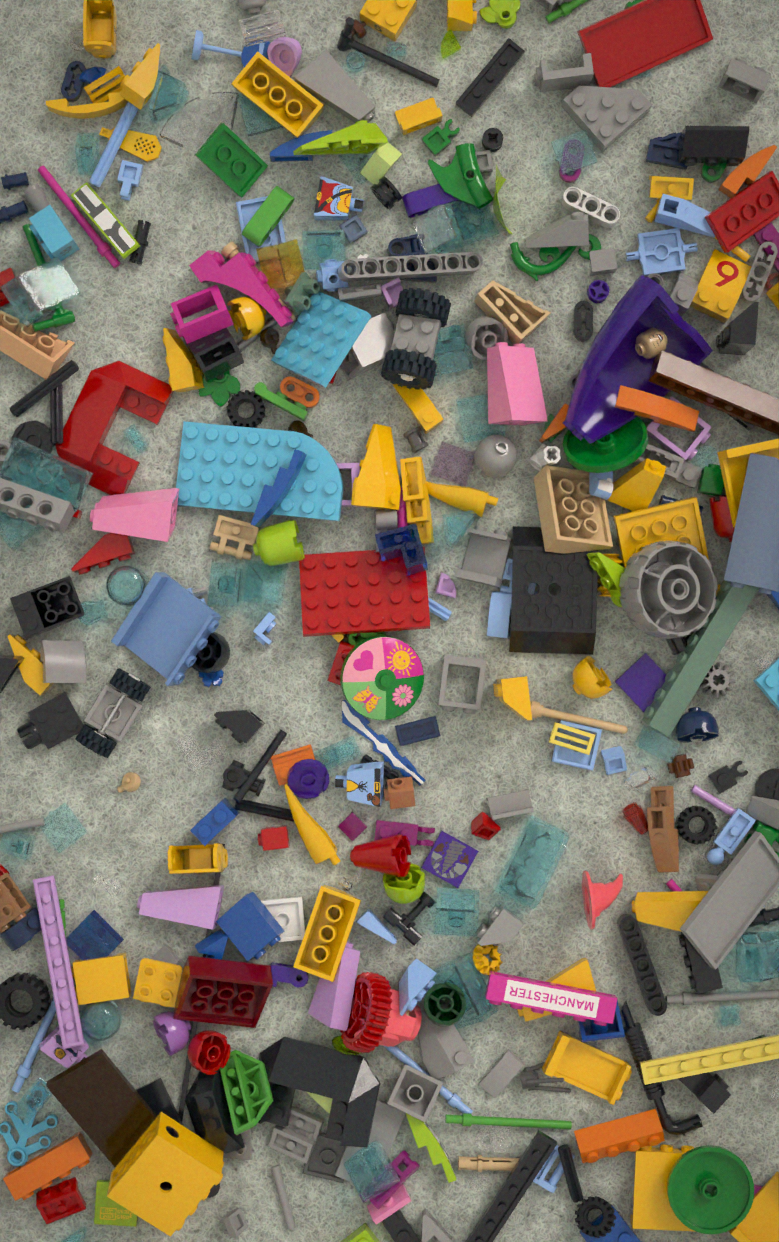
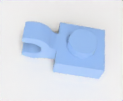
[117,160,143,201]

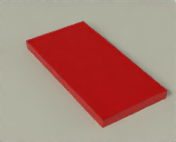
[577,0,713,87]

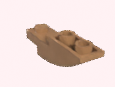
[647,786,679,873]

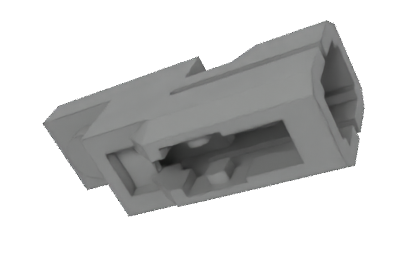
[633,444,702,489]

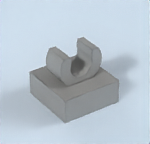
[219,1208,248,1238]

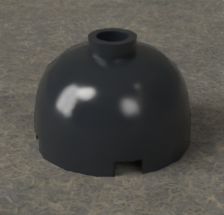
[192,632,230,673]

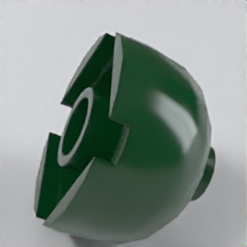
[424,982,466,1027]

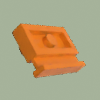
[271,744,316,786]

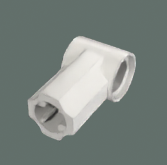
[528,444,561,471]

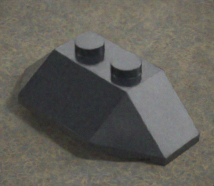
[185,1068,245,1154]

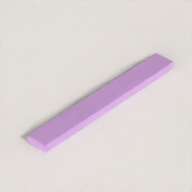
[33,875,85,1049]

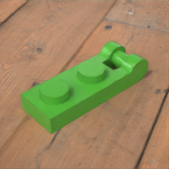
[254,382,309,422]

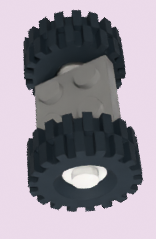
[381,288,451,390]

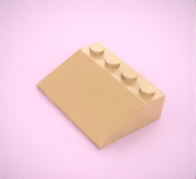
[534,465,613,554]

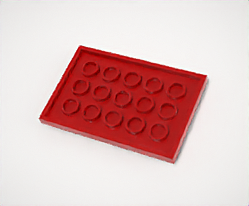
[299,547,430,637]

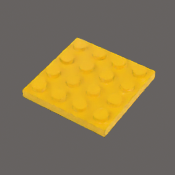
[613,497,709,568]

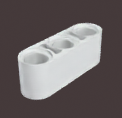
[562,187,620,228]

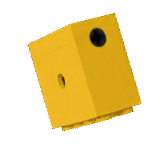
[107,1112,224,1237]

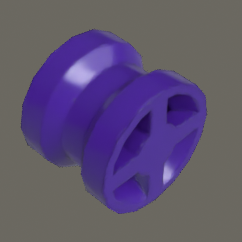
[587,280,609,304]

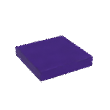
[615,653,666,712]

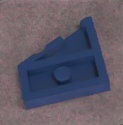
[645,132,688,170]

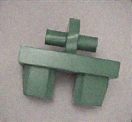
[284,272,321,316]

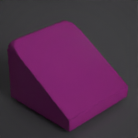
[338,811,367,841]

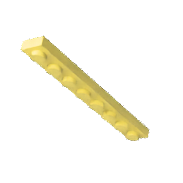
[640,1035,779,1085]

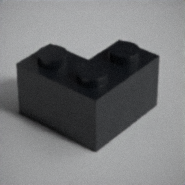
[678,1072,731,1113]

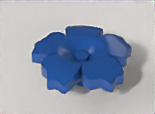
[198,669,224,687]

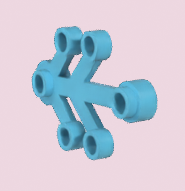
[0,1086,58,1167]

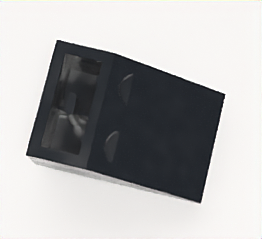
[183,310,244,381]
[10,576,85,639]

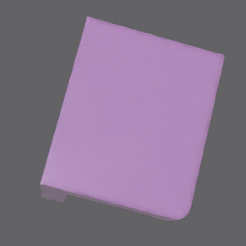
[380,278,403,310]

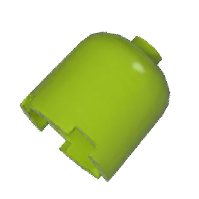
[253,520,305,566]

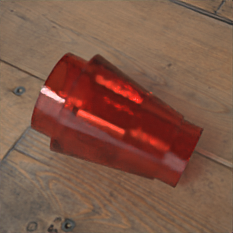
[622,802,648,835]

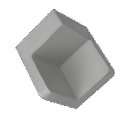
[589,248,617,276]

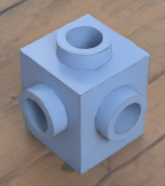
[316,259,348,291]

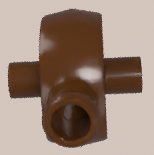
[346,17,366,39]

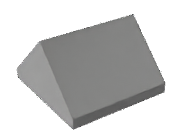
[387,1064,443,1122]

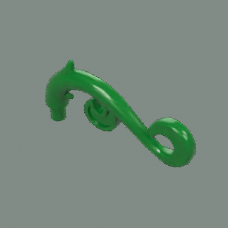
[510,234,601,281]

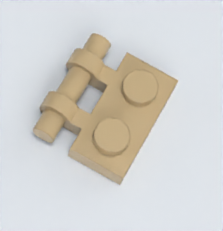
[210,515,260,560]

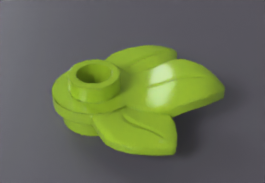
[479,0,521,29]

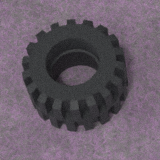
[0,973,50,1030]

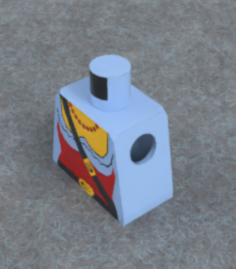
[314,176,364,220]

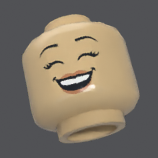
[635,328,668,359]

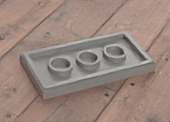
[335,1099,405,1188]

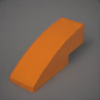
[718,145,777,198]

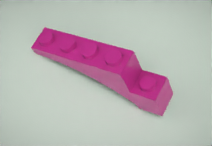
[189,250,294,327]

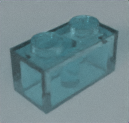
[123,424,150,454]

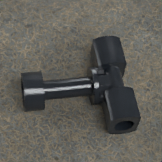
[383,891,436,946]

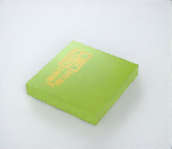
[94,1180,138,1227]

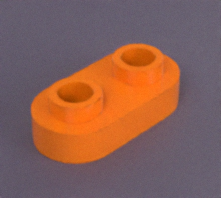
[280,376,320,408]

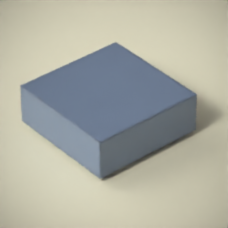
[339,214,368,244]

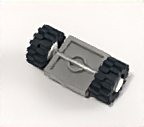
[75,668,151,758]

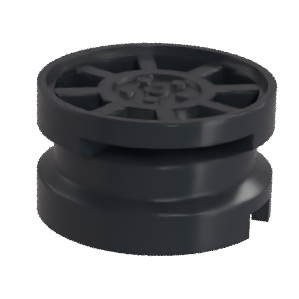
[370,176,402,210]

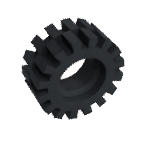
[226,390,265,428]
[677,806,717,845]
[575,1196,616,1238]

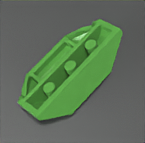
[220,1050,273,1135]

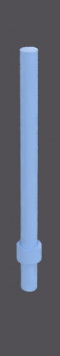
[12,997,56,1093]
[382,1045,473,1114]

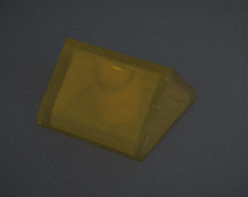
[256,239,305,289]

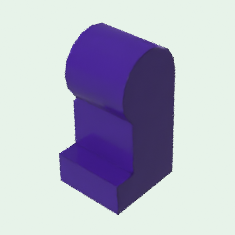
[271,962,308,988]

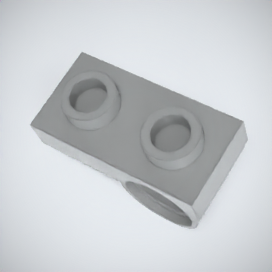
[374,509,397,552]

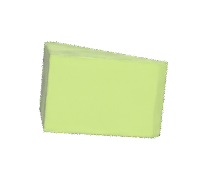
[360,142,402,185]

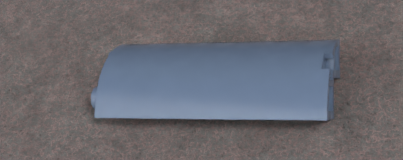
[724,453,779,595]

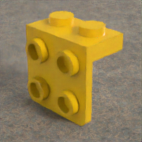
[133,958,183,1008]

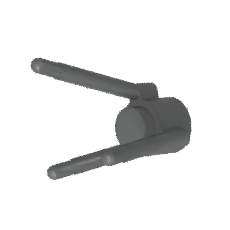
[520,1062,571,1093]

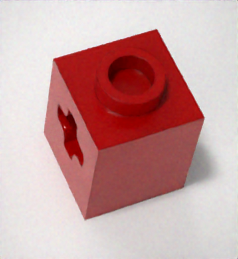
[258,825,290,851]

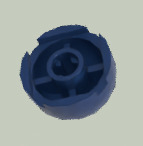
[676,707,719,743]

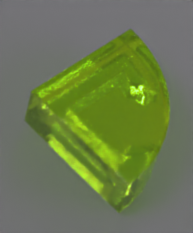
[440,30,461,59]

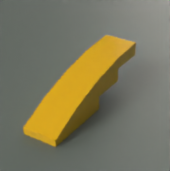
[400,457,434,545]

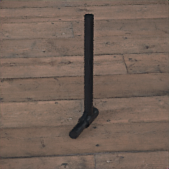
[337,18,440,87]

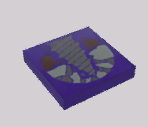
[421,830,479,888]

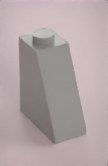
[669,272,699,317]

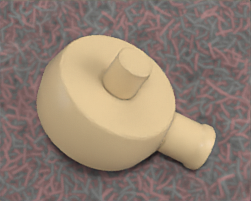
[117,772,141,793]

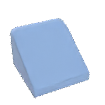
[601,746,627,775]

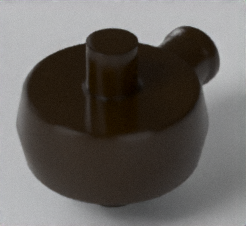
[260,328,279,354]
[288,420,313,438]

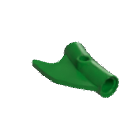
[428,143,494,209]

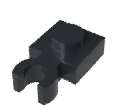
[708,761,748,794]

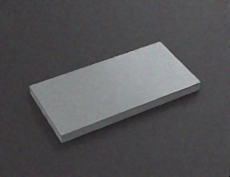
[680,831,779,970]

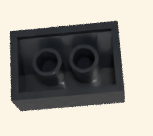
[678,126,749,166]
[716,302,759,355]

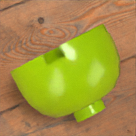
[382,863,425,904]

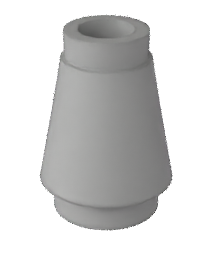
[23,183,49,213]

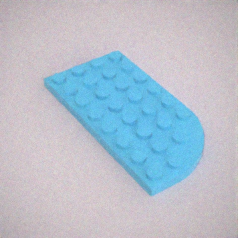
[176,421,343,522]

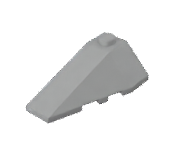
[417,995,474,1079]

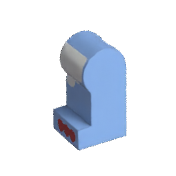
[589,471,613,500]

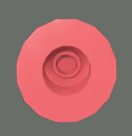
[582,871,623,930]

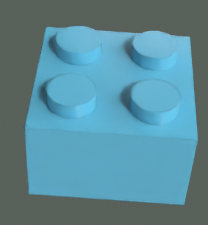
[29,205,79,262]

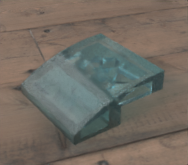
[456,394,505,443]

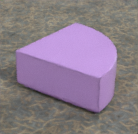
[435,572,456,598]

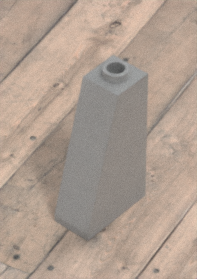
[294,50,375,123]

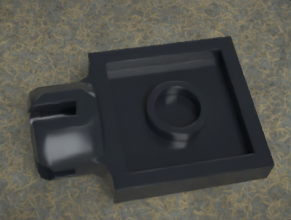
[17,692,83,749]

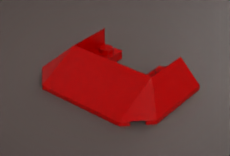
[55,361,174,495]

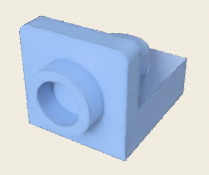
[253,612,277,645]

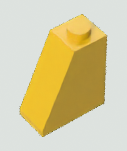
[608,458,666,511]

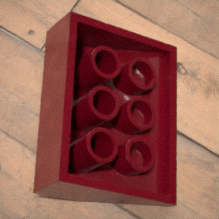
[173,956,273,1028]

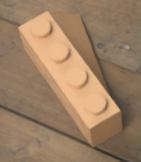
[0,311,75,379]

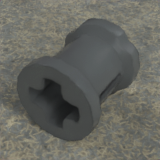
[403,426,429,453]

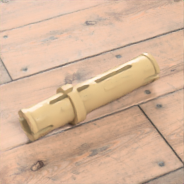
[458,1155,520,1172]

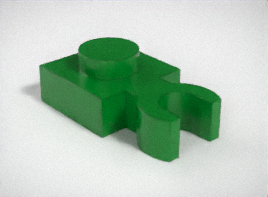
[422,119,460,156]

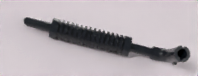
[621,1001,703,1136]

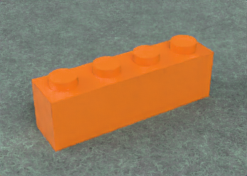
[574,1109,665,1163]
[3,1132,93,1201]

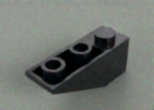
[678,932,723,994]

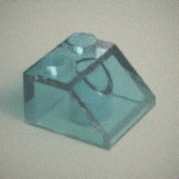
[434,888,479,937]

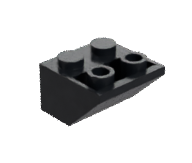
[214,709,265,744]

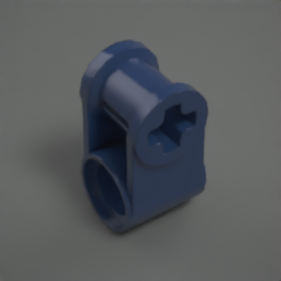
[387,234,428,257]

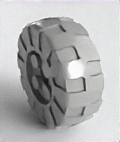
[619,540,718,639]

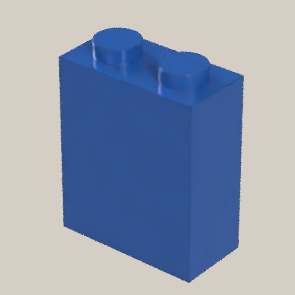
[190,798,239,846]
[216,892,285,961]

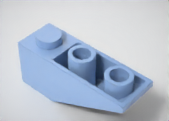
[654,194,715,238]
[399,958,437,1016]

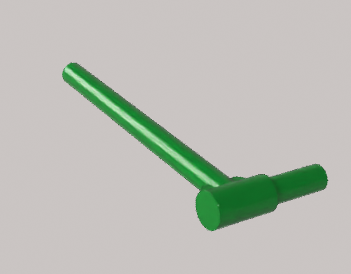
[22,224,75,332]

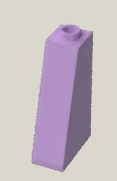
[137,885,224,930]
[308,941,360,1031]

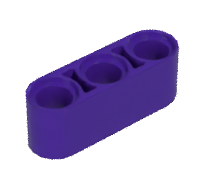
[402,184,462,218]

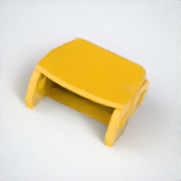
[83,0,117,58]
[168,843,228,874]

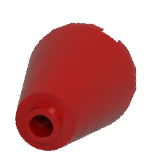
[350,834,411,877]

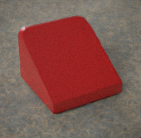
[471,812,501,840]

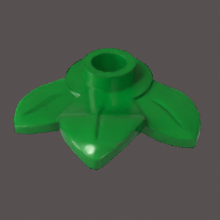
[198,371,240,407]

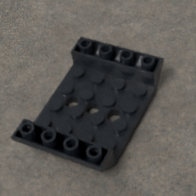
[509,526,598,655]

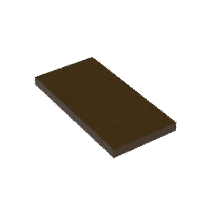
[46,1049,157,1167]

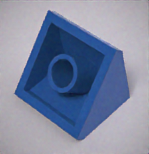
[577,1000,625,1042]

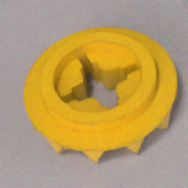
[473,944,503,975]

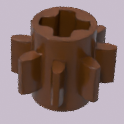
[667,754,694,778]

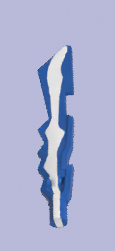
[342,700,425,786]

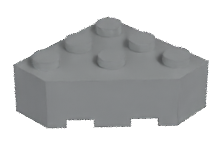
[561,85,652,153]

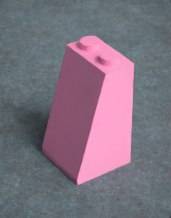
[487,342,547,426]
[90,488,179,542]

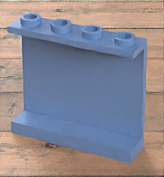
[111,572,222,686]

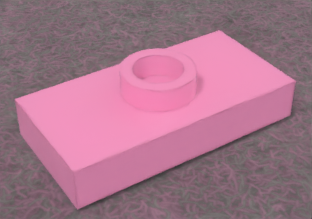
[367,1184,412,1225]

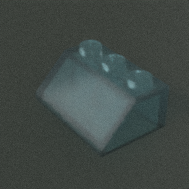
[432,953,498,1029]

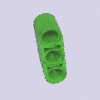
[242,186,295,247]

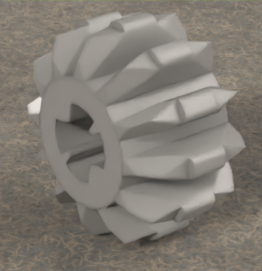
[700,662,735,698]

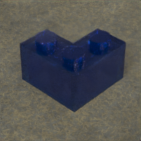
[375,523,428,575]

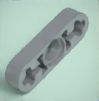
[743,242,778,301]

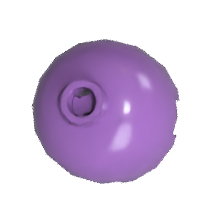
[153,1011,191,1056]

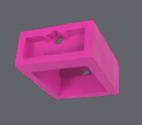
[170,284,234,344]

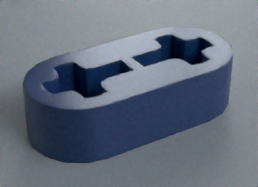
[61,61,86,102]

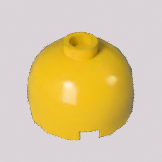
[227,296,266,340]
[572,656,612,699]

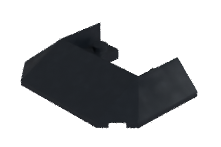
[258,1037,380,1148]

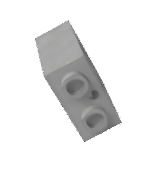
[438,655,487,714]

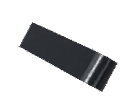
[617,914,667,1016]

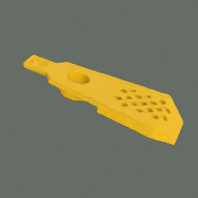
[99,127,162,162]

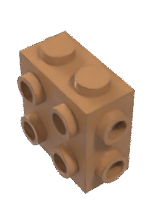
[0,873,31,933]

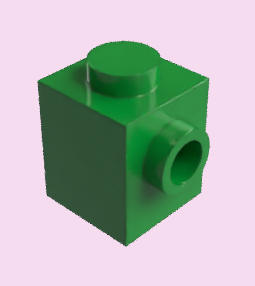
[697,464,725,497]

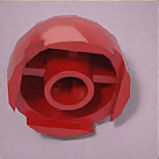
[187,1030,231,1075]

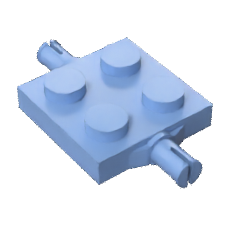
[625,228,698,276]

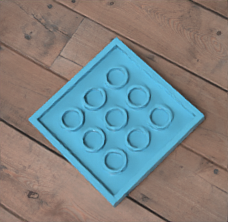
[271,291,371,388]

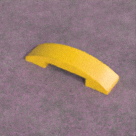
[46,92,128,119]

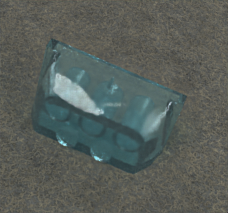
[0,437,93,512]
[494,814,569,909]

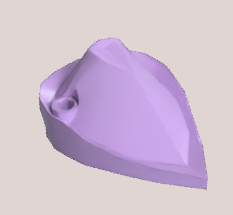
[267,37,302,78]

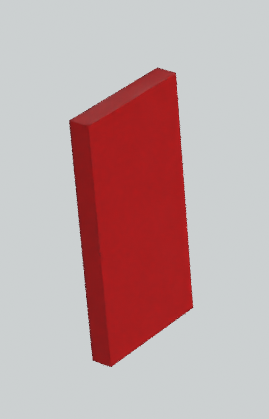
[705,171,779,253]

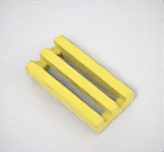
[548,722,595,755]

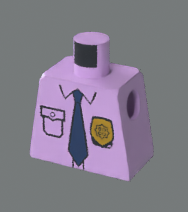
[39,1025,89,1068]

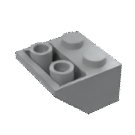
[475,904,524,946]

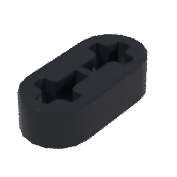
[573,301,593,342]

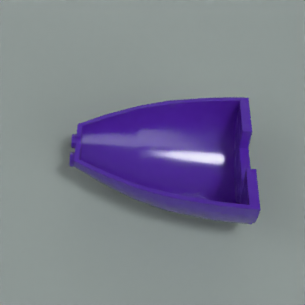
[563,275,713,444]

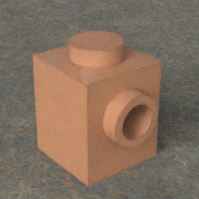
[384,777,416,809]

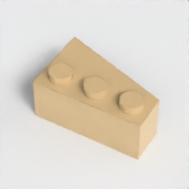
[474,280,551,344]

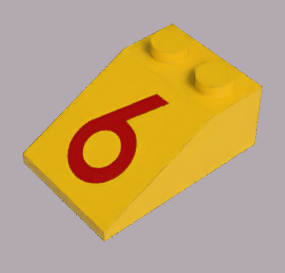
[690,249,751,323]

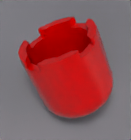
[709,495,735,542]

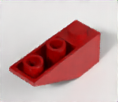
[71,533,135,575]

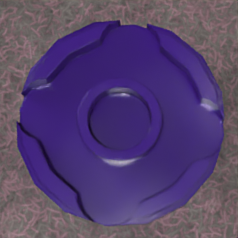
[287,759,330,799]

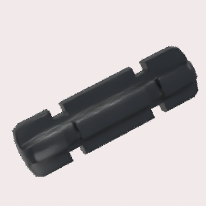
[360,754,400,780]

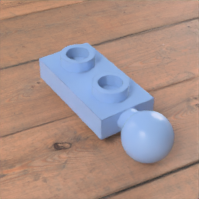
[707,807,756,865]

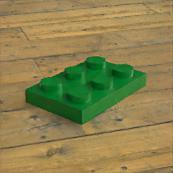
[195,122,268,198]

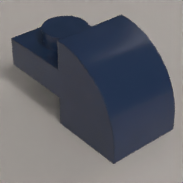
[0,907,42,951]

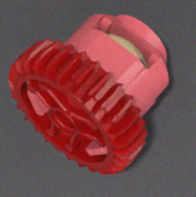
[340,972,422,1053]

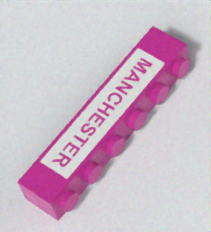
[485,971,618,1026]

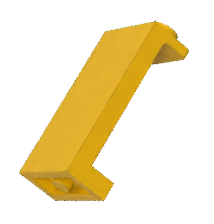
[542,1031,632,1105]

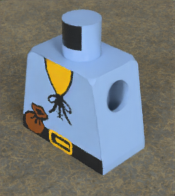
[335,761,384,807]

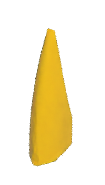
[426,481,498,517]
[284,783,341,865]

